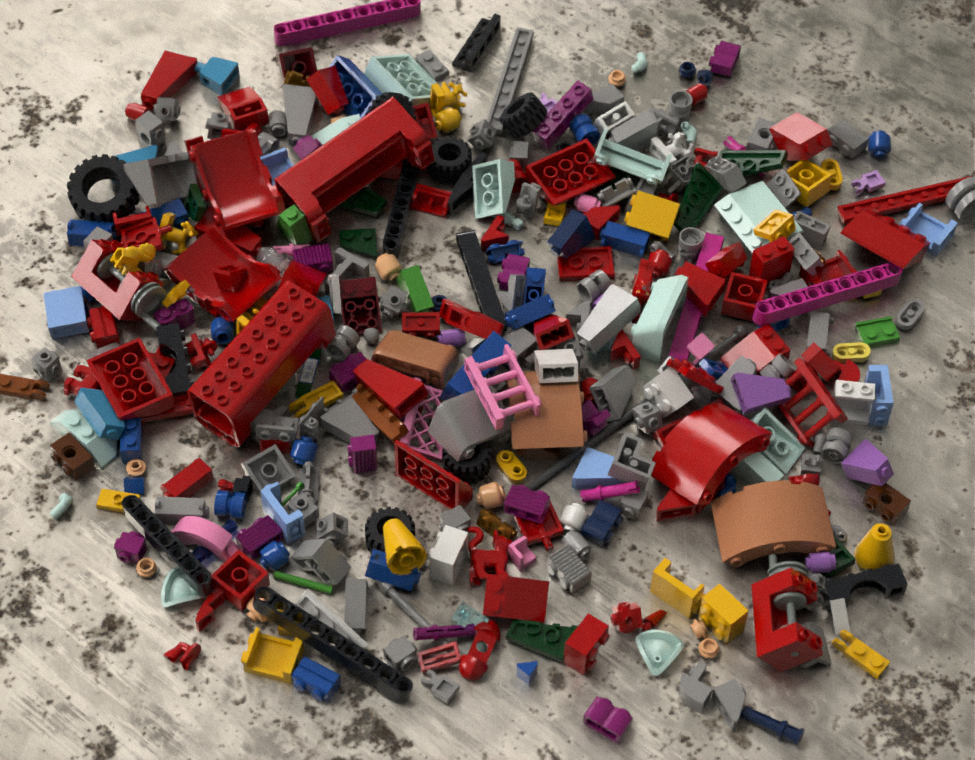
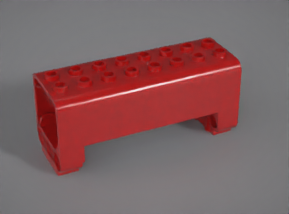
[274,97,434,243]
[187,281,336,447]

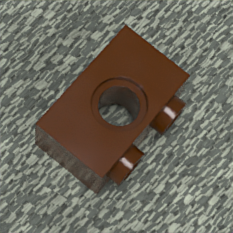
[50,432,95,481]
[862,483,911,526]

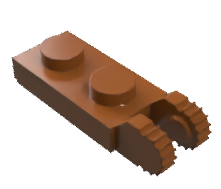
[0,373,50,400]

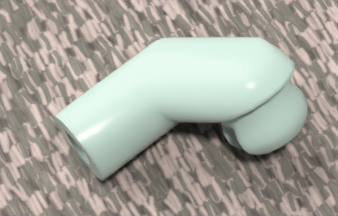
[631,52,648,73]
[680,121,697,146]
[50,493,73,520]

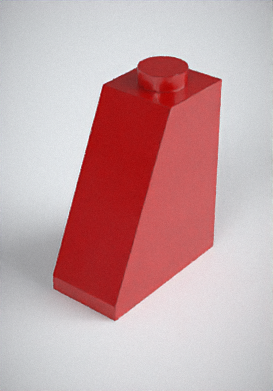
[306,66,349,115]
[675,261,726,316]
[534,314,574,350]

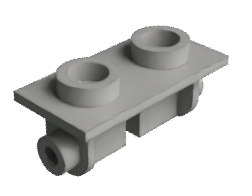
[597,177,637,206]
[298,461,319,502]

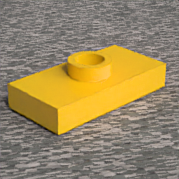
[96,488,141,513]

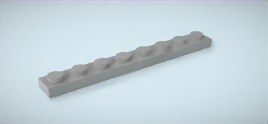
[487,27,533,135]

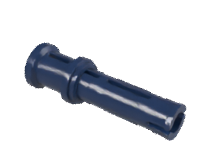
[740,705,805,746]

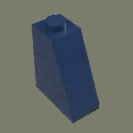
[547,209,596,259]

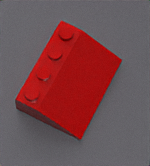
[525,139,616,206]
[840,207,931,269]
[86,337,175,420]
[394,440,473,510]

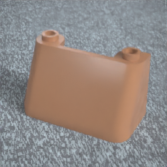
[371,330,459,391]

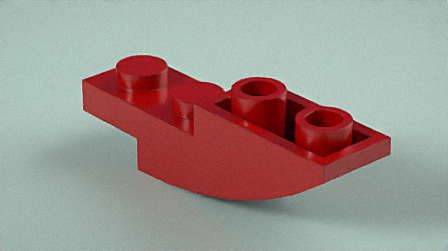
[440,299,504,339]

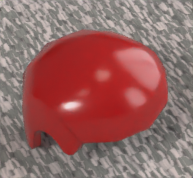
[788,473,820,486]

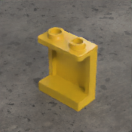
[624,190,680,241]
[650,558,705,619]
[241,627,305,684]

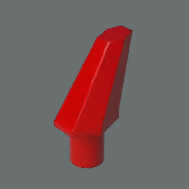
[641,610,667,632]

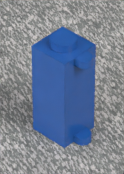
[67,219,118,246]
[600,221,650,257]
[504,294,556,331]
[365,549,421,591]

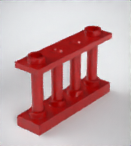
[778,357,848,448]

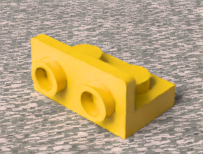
[753,209,796,243]

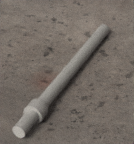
[373,579,456,658]

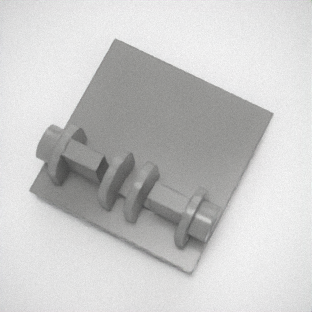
[766,168,801,213]
[298,397,325,445]

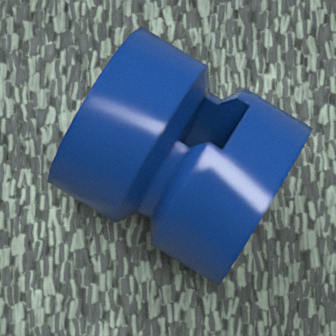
[569,114,600,145]
[214,490,247,519]

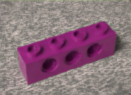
[532,80,594,150]

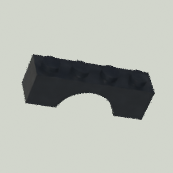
[156,323,194,397]
[820,563,908,612]

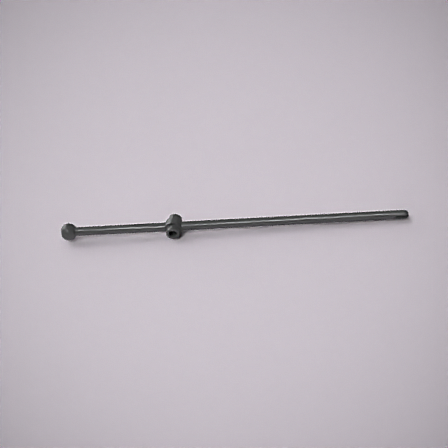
[526,325,748,491]

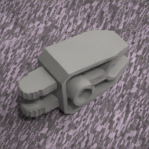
[660,155,699,194]

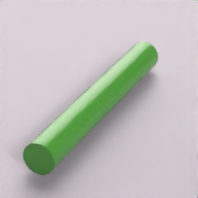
[273,570,333,594]

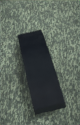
[448,152,488,215]

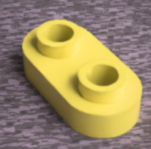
[832,342,871,363]

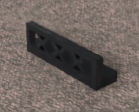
[452,13,501,72]

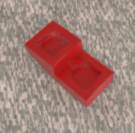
[195,587,225,632]

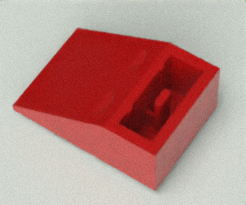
[217,86,269,131]

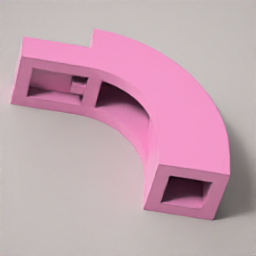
[171,516,243,563]

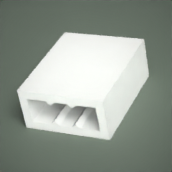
[534,349,578,383]

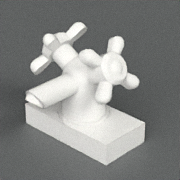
[649,132,694,169]

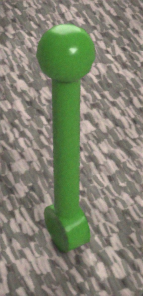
[281,482,305,507]

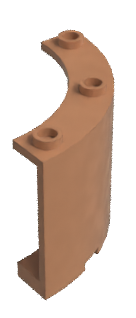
[506,371,587,449]
[711,481,836,568]

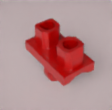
[184,333,218,370]

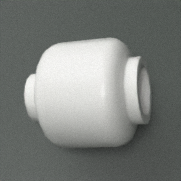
[560,503,589,532]

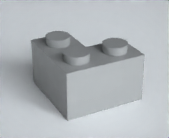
[608,432,656,490]
[291,539,351,585]

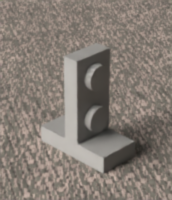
[324,247,370,296]

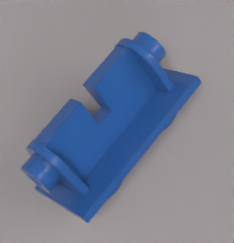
[485,240,525,264]

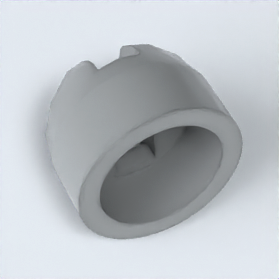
[364,328,379,344]

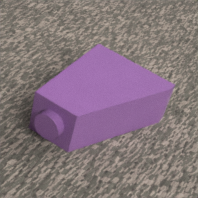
[730,373,791,415]
[841,439,894,486]

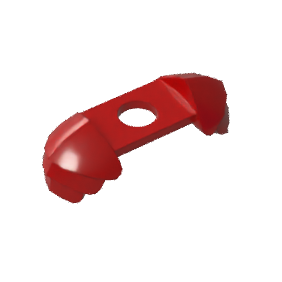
[459,620,501,681]

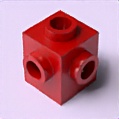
[610,602,643,633]

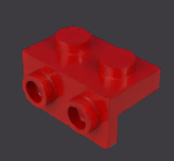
[402,312,440,339]

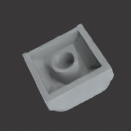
[241,444,297,494]

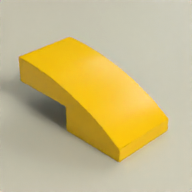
[543,200,568,226]

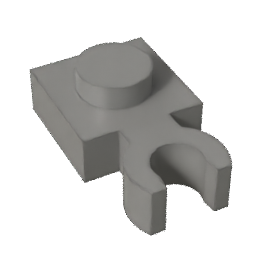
[421,669,460,704]

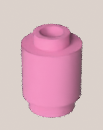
[574,194,602,213]

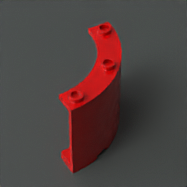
[189,128,286,231]
[162,226,282,322]
[651,403,772,505]

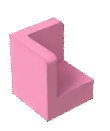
[687,333,715,366]
[508,535,537,571]

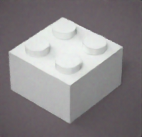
[641,367,694,419]
[428,525,468,586]

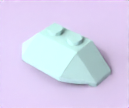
[50,408,117,469]

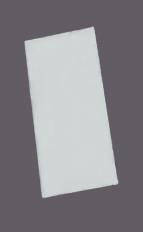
[830,598,850,636]

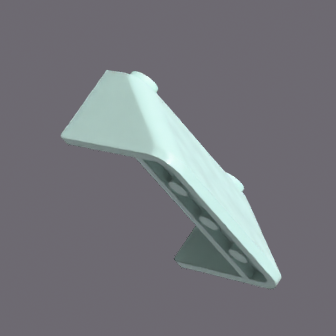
[594,129,672,186]

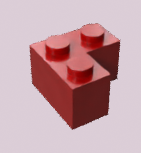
[563,613,610,676]

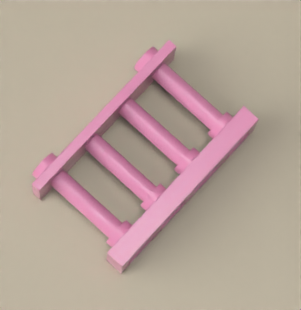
[464,344,542,430]

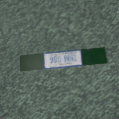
[294,348,322,398]

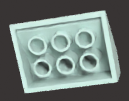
[364,54,441,106]
[714,181,804,255]

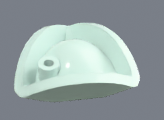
[161,568,209,607]
[635,630,684,676]

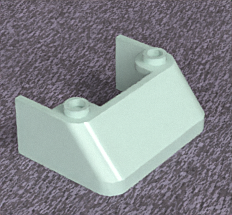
[630,275,689,363]

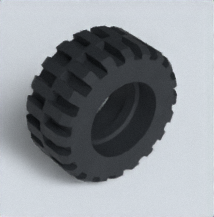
[67,154,140,223]

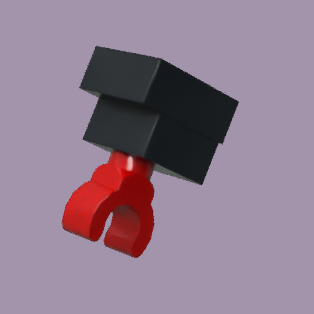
[218,476,253,502]

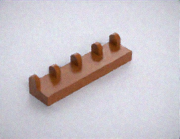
[352,384,409,443]

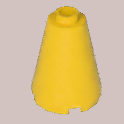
[383,519,427,575]
[854,523,895,570]

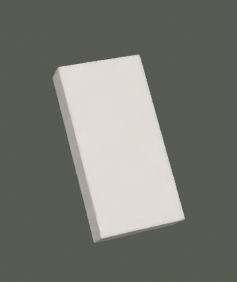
[328,274,342,313]

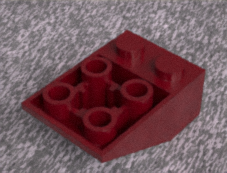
[339,277,382,335]

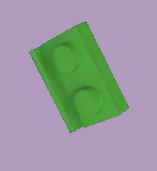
[855,316,900,347]

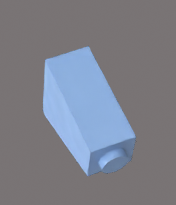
[572,447,626,489]

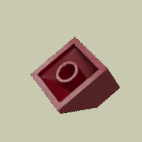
[276,47,318,82]

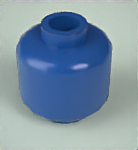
[868,130,891,158]
[210,317,235,345]
[290,436,318,465]
[259,541,290,571]

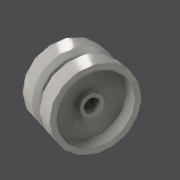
[945,177,975,223]

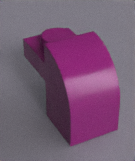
[581,400,611,436]

